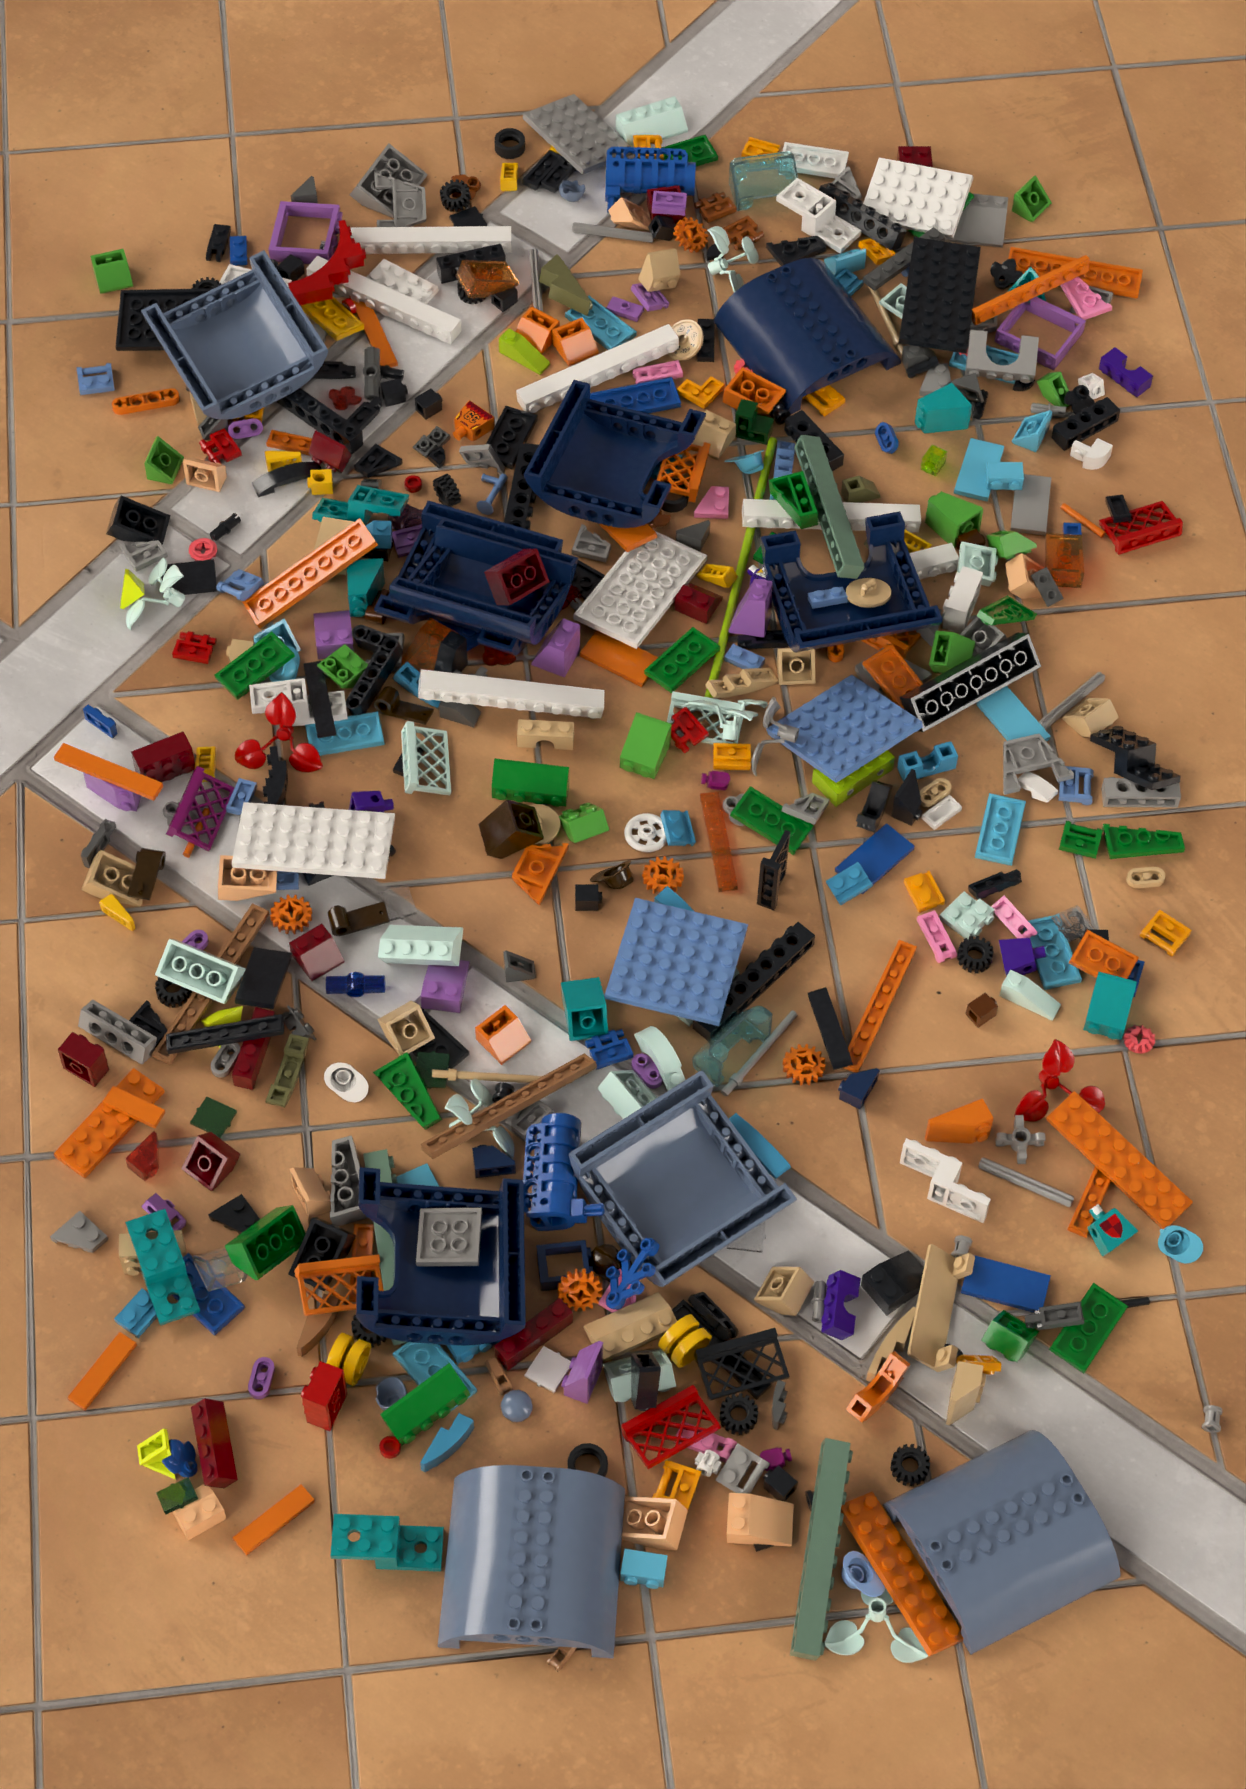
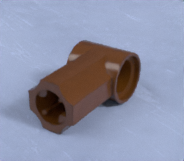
[365,589,390,625]

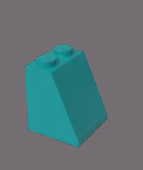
[915,383,972,434]
[347,558,385,617]
[1083,972,1137,1040]
[561,977,608,1041]

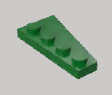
[373,1052,442,1130]

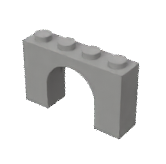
[965,330,1039,383]

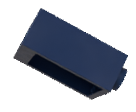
[536,1240,594,1291]

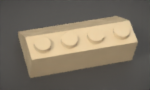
[583,1292,677,1363]

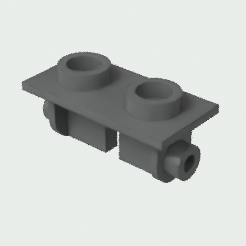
[1031,567,1064,607]
[282,1005,316,1040]

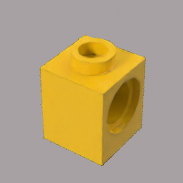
[307,469,333,495]

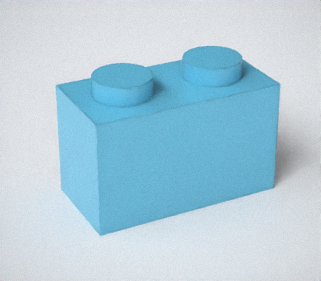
[986,462,1024,490]
[620,1549,668,1589]

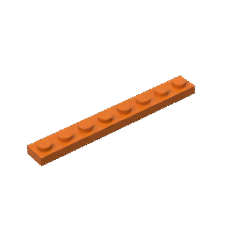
[972,255,1090,326]
[844,940,917,1073]

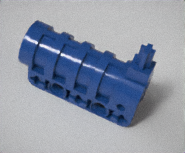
[605,147,696,213]
[523,1113,605,1231]

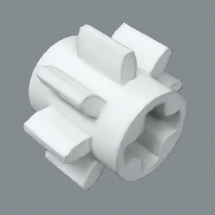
[694,1450,722,1477]

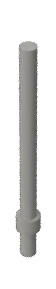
[721,1010,797,1097]

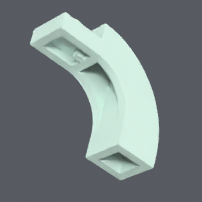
[634,1026,686,1091]

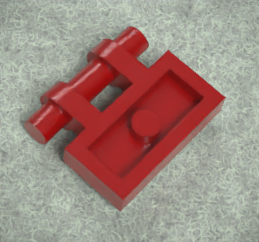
[199,428,242,464]
[172,631,217,664]
[671,707,709,753]

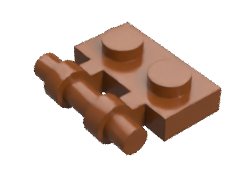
[694,192,737,223]
[723,215,764,251]

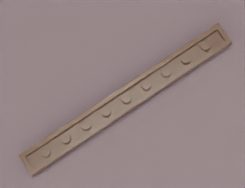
[152,903,270,1065]
[421,1053,597,1159]

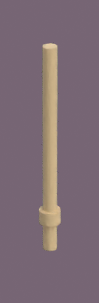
[868,286,904,358]
[432,1068,542,1083]

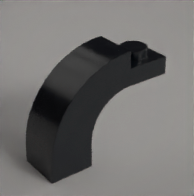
[856,780,893,832]

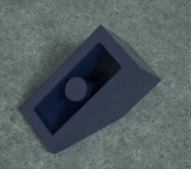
[838,1068,880,1109]
[472,1145,516,1178]

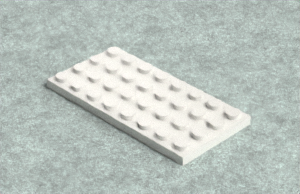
[573,531,707,649]
[232,802,395,879]

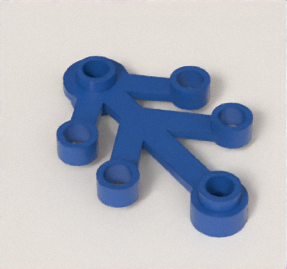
[606,1238,659,1310]

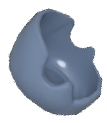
[559,180,585,202]
[375,1377,408,1411]
[500,1390,533,1422]

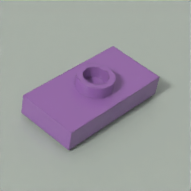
[606,296,644,322]

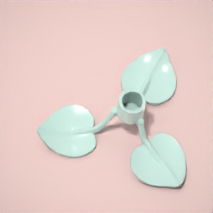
[707,226,759,293]
[126,558,185,630]
[683,699,768,740]
[445,1079,514,1159]
[825,1588,928,1663]

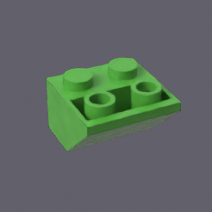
[90,249,133,294]
[986,530,1037,559]
[929,631,976,674]
[317,644,368,689]
[559,803,609,843]

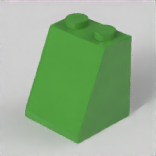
[925,491,983,548]
[620,712,671,779]

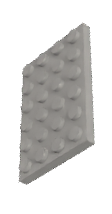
[523,94,633,175]

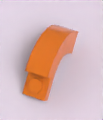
[846,1351,910,1423]

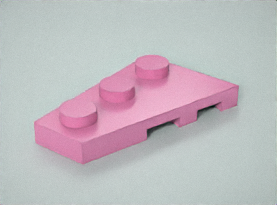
[1060,277,1112,320]

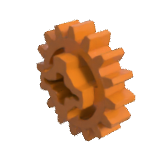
[673,217,709,253]
[642,856,684,894]
[270,894,312,934]
[782,1044,826,1086]
[558,1268,603,1312]

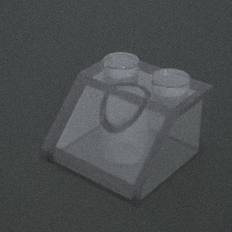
[192,1247,248,1292]

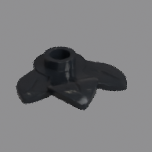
[990,259,1023,289]
[1064,385,1095,414]

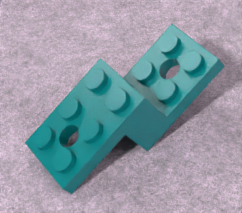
[312,485,409,525]
[125,1209,200,1326]
[330,1514,444,1572]

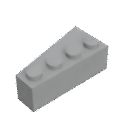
[330,1135,368,1226]

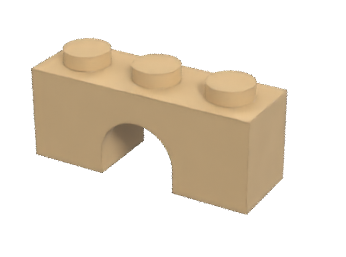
[517,719,574,750]

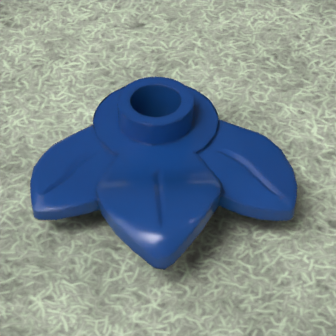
[162,1439,198,1478]

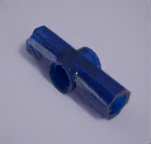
[326,972,386,997]

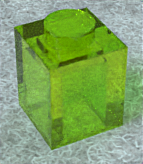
[921,445,947,476]

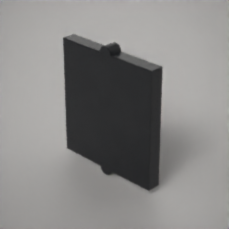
[449,206,487,227]

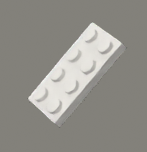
[779,142,849,179]
[367,259,439,304]

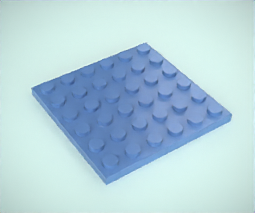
[766,675,923,783]
[605,898,748,1026]

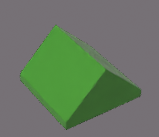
[1012,175,1052,222]
[144,436,184,484]

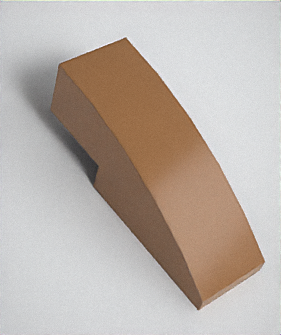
[297,1294,340,1357]

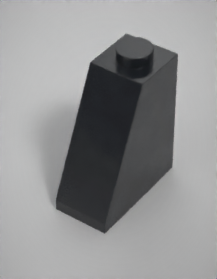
[434,630,468,673]
[631,1352,661,1411]

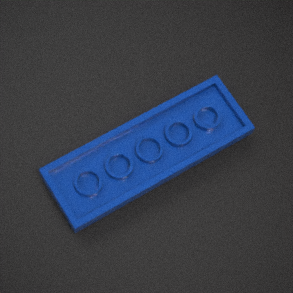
[590,377,681,414]

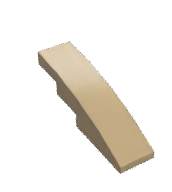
[705,668,778,698]
[866,1307,916,1382]

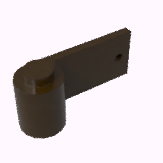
[374,686,434,725]
[127,848,166,900]
[327,901,390,936]

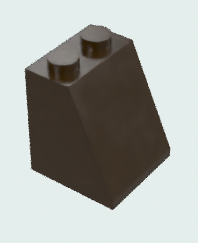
[478,800,544,859]

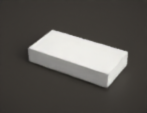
[922,795,962,830]

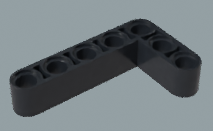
[346,625,403,716]

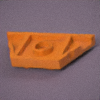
[512,843,569,905]

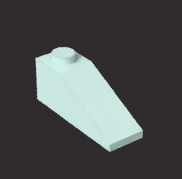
[999,970,1061,1021]

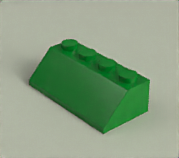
[491,758,569,807]
[225,1205,306,1280]
[380,1363,470,1446]

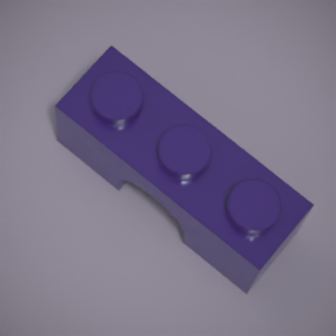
[1099,347,1153,397]
[821,1270,861,1340]

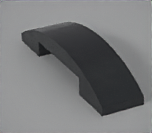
[252,462,322,497]

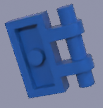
[585,1029,634,1070]

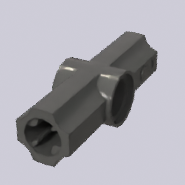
[363,347,382,401]

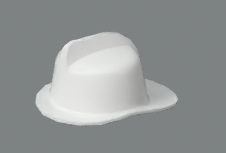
[324,1062,369,1103]

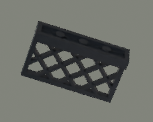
[757,830,790,911]
[694,1328,790,1401]

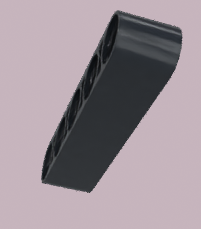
[807,987,853,1070]

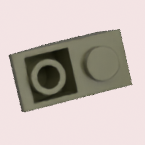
[841,476,880,503]

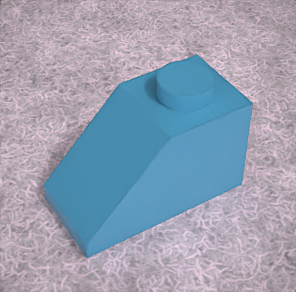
[365,520,393,549]

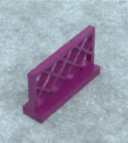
[166,766,234,851]

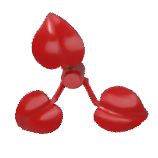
[235,692,323,772]
[1014,1039,1105,1122]

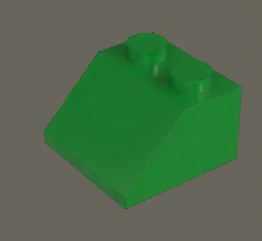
[981,1310,1040,1362]

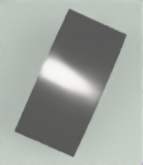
[413,426,451,458]
[771,1380,788,1430]

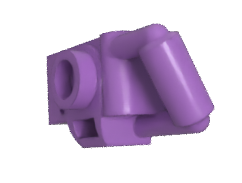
[142,1193,186,1231]

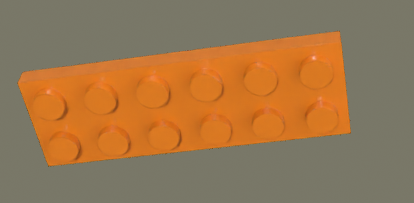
[54,1068,165,1178]

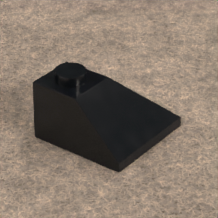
[891,769,923,826]

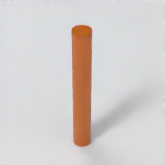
[1060,503,1106,538]
[183,808,210,858]

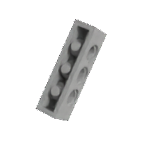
[1101,777,1181,808]
[78,1000,157,1064]

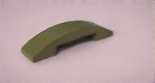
[265,1034,309,1108]

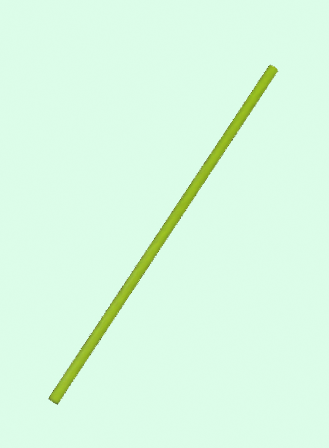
[705,437,777,698]

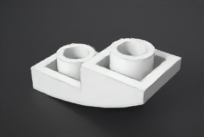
[1018,772,1058,803]

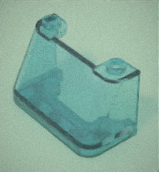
[729,151,801,211]
[692,1006,773,1087]

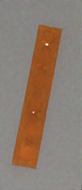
[700,791,738,892]

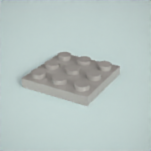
[416,1208,483,1266]

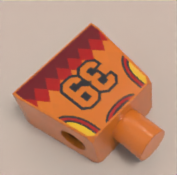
[453,400,495,441]

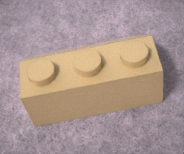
[946,1361,986,1425]

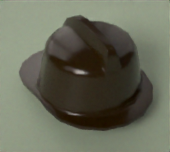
[590,860,634,889]
[588,1244,632,1282]

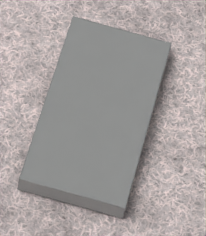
[1010,474,1051,536]

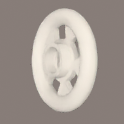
[624,813,667,852]

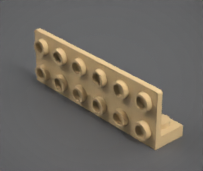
[907,1244,975,1372]

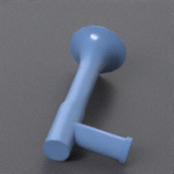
[476,474,508,515]

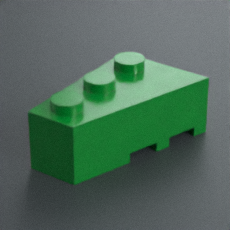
[769,471,818,529]

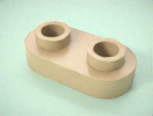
[920,778,951,808]
[1126,867,1165,888]

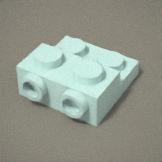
[957,542,998,586]
[939,892,994,940]

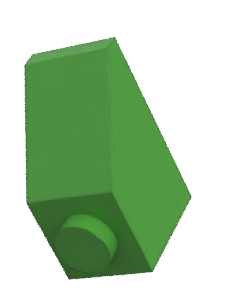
[1036,372,1070,408]

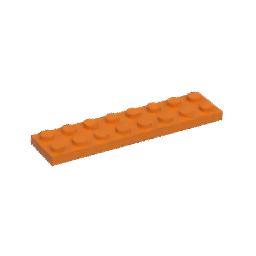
[1008,247,1143,299]
[242,518,378,629]
[1046,1091,1193,1229]
[841,1491,964,1656]

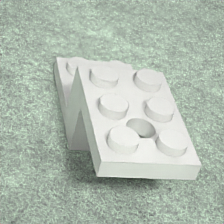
[776,178,861,254]
[249,678,348,726]
[900,1138,991,1223]

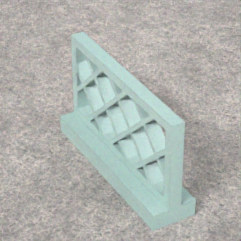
[667,691,745,744]
[401,721,451,796]

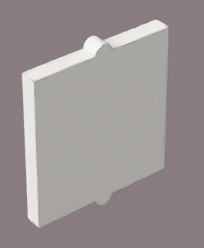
[524,1346,571,1393]

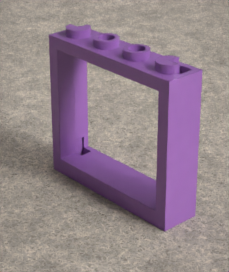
[269,201,343,264]
[995,297,1086,370]

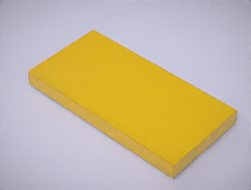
[301,297,364,341]

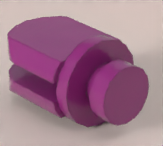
[701,771,730,791]
[759,1447,792,1471]

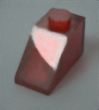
[125,1131,159,1181]

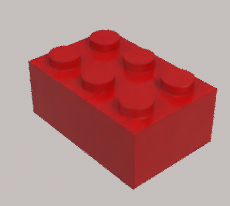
[301,1361,348,1431]

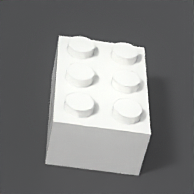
[942,566,983,634]

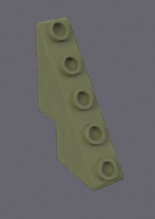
[539,254,593,316]

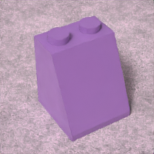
[729,579,772,637]
[531,618,580,678]

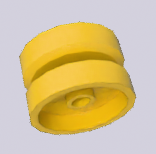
[658,1314,712,1368]
[326,1332,371,1386]

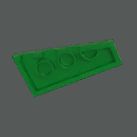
[977,595,1037,626]
[1102,824,1185,859]

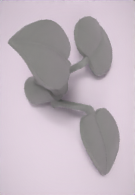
[752,697,799,776]

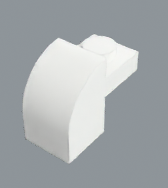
[1070,438,1113,470]

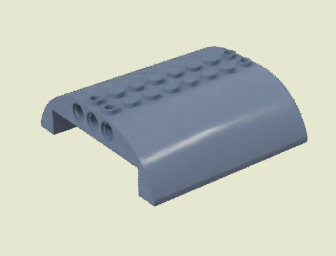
[141,250,328,419]
[569,1070,797,1287]
[883,1430,1121,1655]
[438,1465,625,1659]

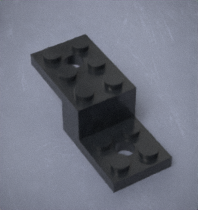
[1090,726,1181,790]

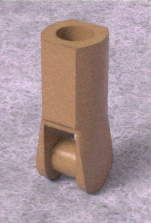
[485,1356,513,1396]
[547,1647,577,1672]

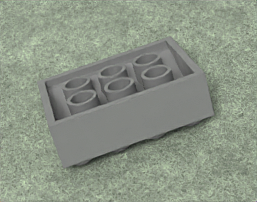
[350,143,428,218]
[945,193,1008,248]

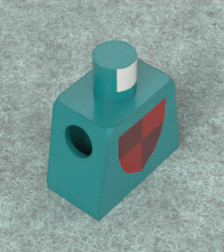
[1088,1204,1138,1257]

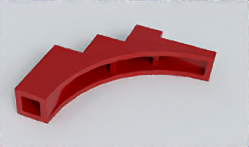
[288,220,366,306]

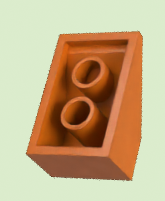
[723,367,786,414]
[925,1098,994,1144]

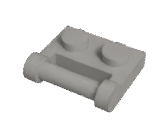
[716,1443,770,1494]

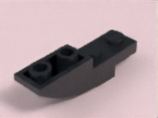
[263,746,288,805]

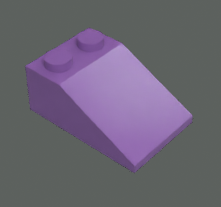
[313,610,354,659]
[83,771,141,812]
[420,960,470,1013]
[562,1341,603,1404]

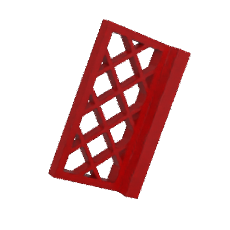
[1099,501,1183,555]
[621,1385,721,1469]

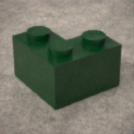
[735,399,774,445]

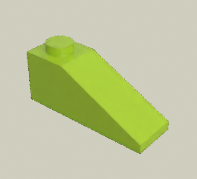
[499,328,550,375]

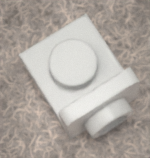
[1078,373,1105,399]

